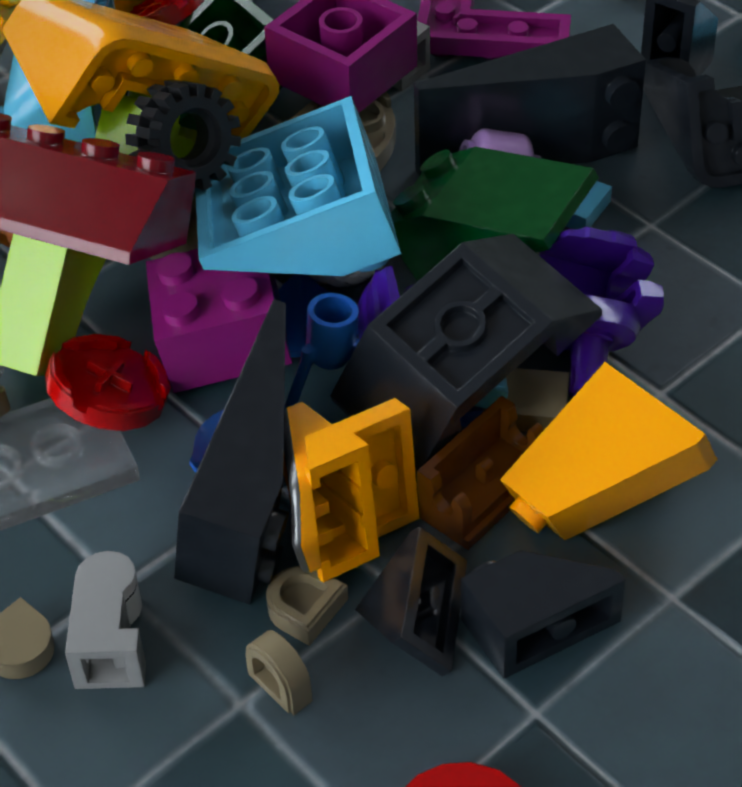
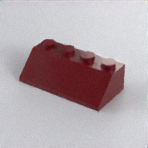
[0,113,196,265]

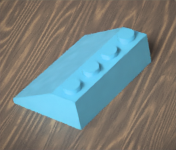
[195,96,401,276]

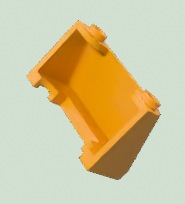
[2,0,280,139]

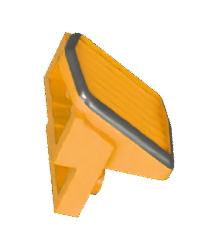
[283,398,419,583]

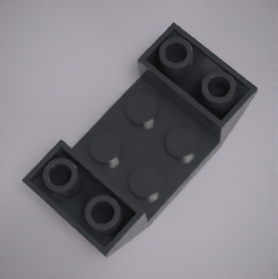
[330,234,603,482]

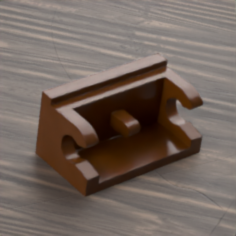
[417,396,544,550]

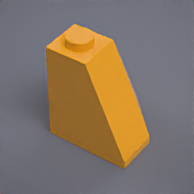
[500,362,718,541]

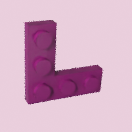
[417,0,571,60]

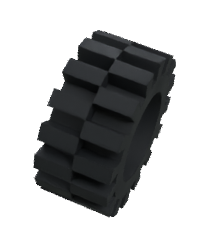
[125,80,241,192]

